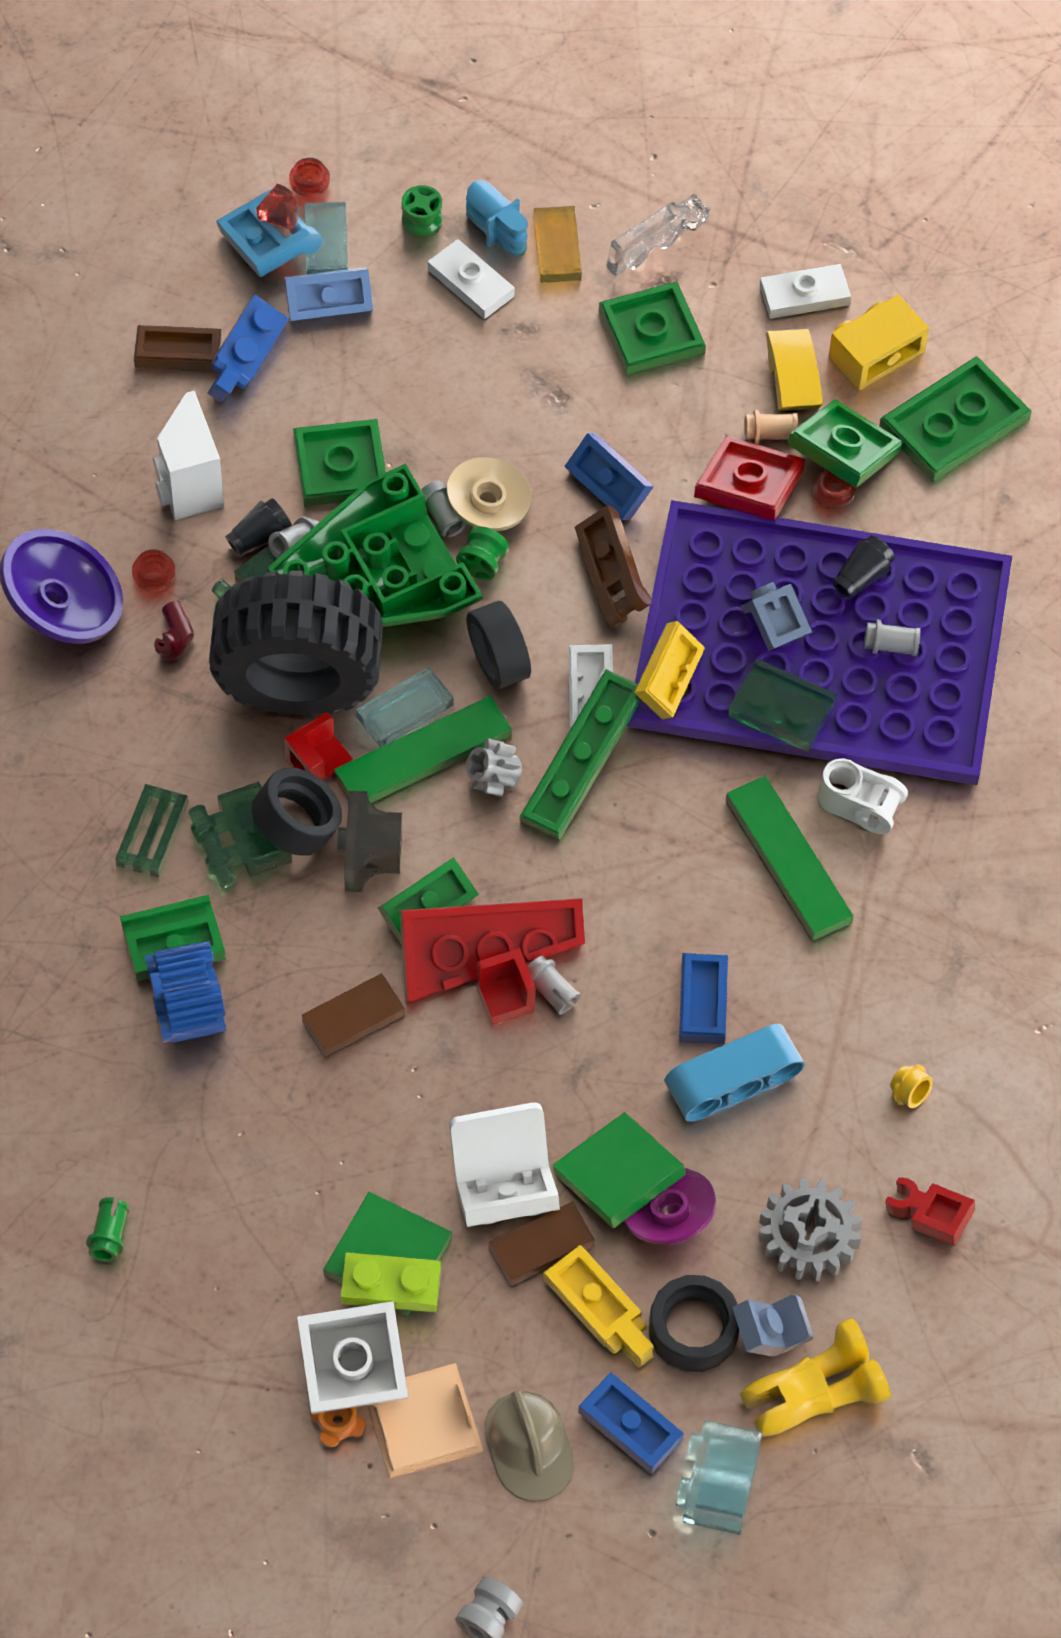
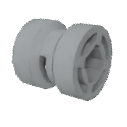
[455,1577,524,1638]

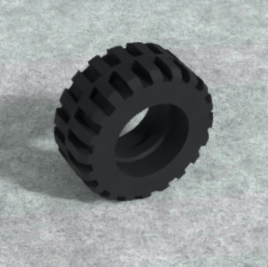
[209,571,383,718]

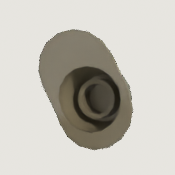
[484,1390,574,1502]

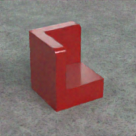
[284,712,353,783]
[476,948,536,1026]

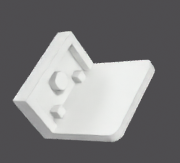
[449,1103,560,1227]

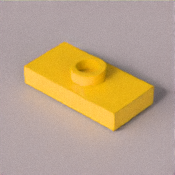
[634,621,705,719]

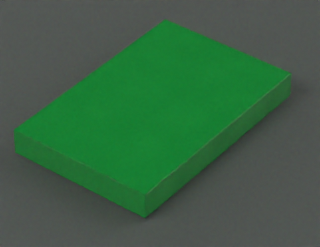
[879,356,1032,482]

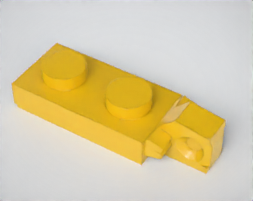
[543,1245,654,1369]

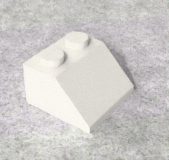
[153,391,224,521]
[297,1301,408,1414]

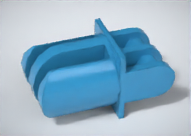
[466,180,528,256]

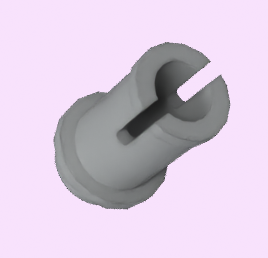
[421,481,467,538]
[269,517,319,558]
[864,619,920,656]
[527,956,581,1015]

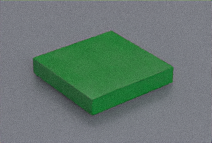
[599,281,706,375]
[787,399,903,488]
[293,419,386,507]
[553,1112,686,1228]
[323,1192,452,1316]

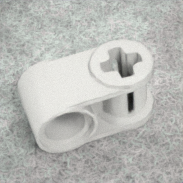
[817,758,908,834]

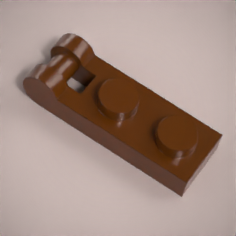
[574,505,652,628]

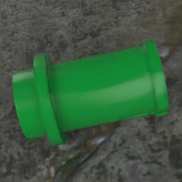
[86,1197,129,1262]

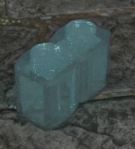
[676,1420,762,1535]

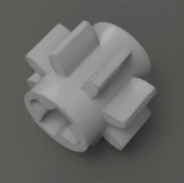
[466,738,522,797]

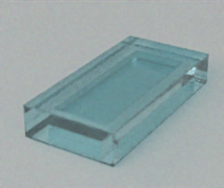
[305,202,348,274]
[356,667,454,747]

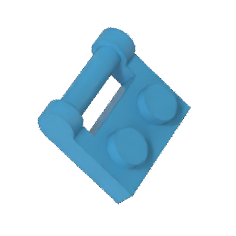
[216,189,323,277]

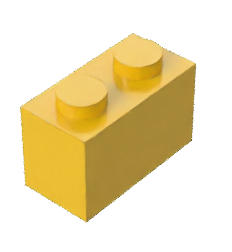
[828,294,929,391]

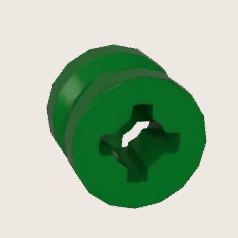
[401,185,442,238]
[456,526,509,581]

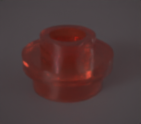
[289,157,330,197]
[813,469,856,509]
[132,549,176,591]

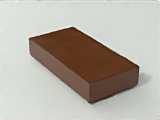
[134,325,222,371]
[302,973,405,1057]
[489,1201,595,1287]

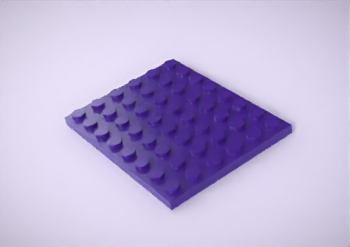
[627,500,1012,785]

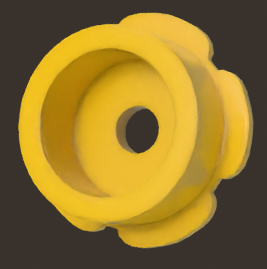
[890,1064,933,1108]

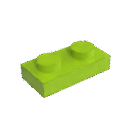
[341,1252,441,1313]

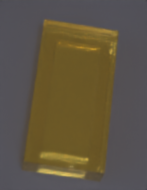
[533,206,582,283]

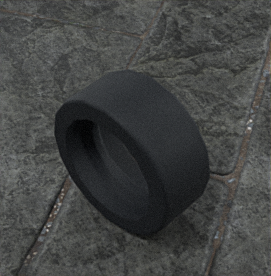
[466,601,532,689]
[252,768,342,856]
[649,1275,740,1372]

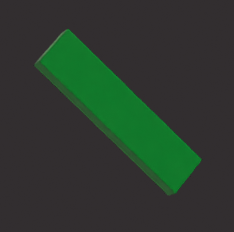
[519,669,641,841]
[334,696,512,811]
[726,775,854,941]

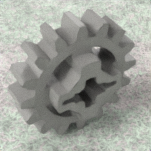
[758,1178,862,1281]

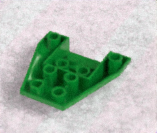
[268,464,483,627]

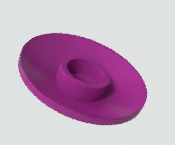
[624,1168,717,1244]

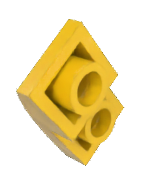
[766,329,823,411]

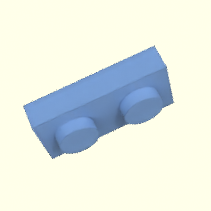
[284,267,373,321]

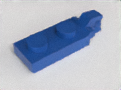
[207,295,289,402]

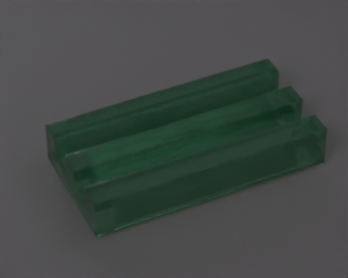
[115,784,189,878]

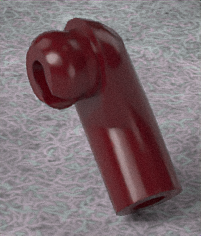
[154,601,195,660]

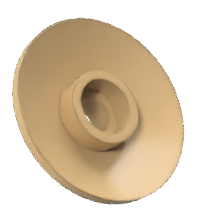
[446,457,532,531]

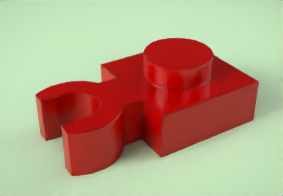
[885,1177,975,1246]

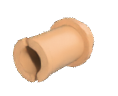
[744,410,798,444]

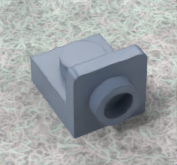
[741,582,812,651]
[732,1295,813,1357]

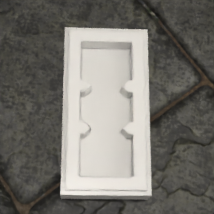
[428,239,515,319]
[760,264,851,319]
[568,644,613,729]

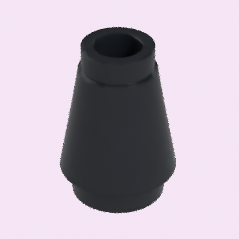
[225,498,292,557]
[832,535,895,600]

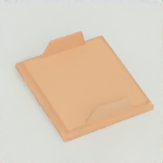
[368,1363,483,1478]

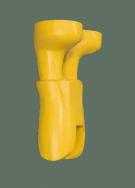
[739,1317,891,1437]

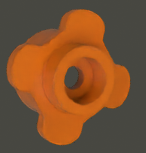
[310,1407,366,1447]

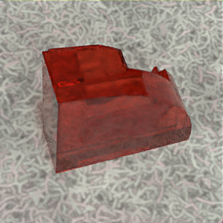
[256,183,298,231]

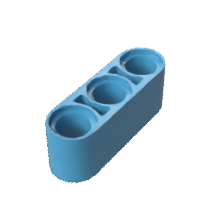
[664,1024,805,1122]

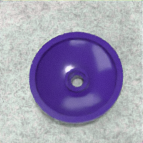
[0,529,123,644]

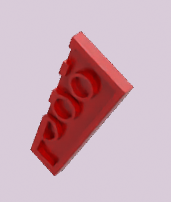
[399,898,585,1002]

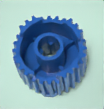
[145,941,227,1043]

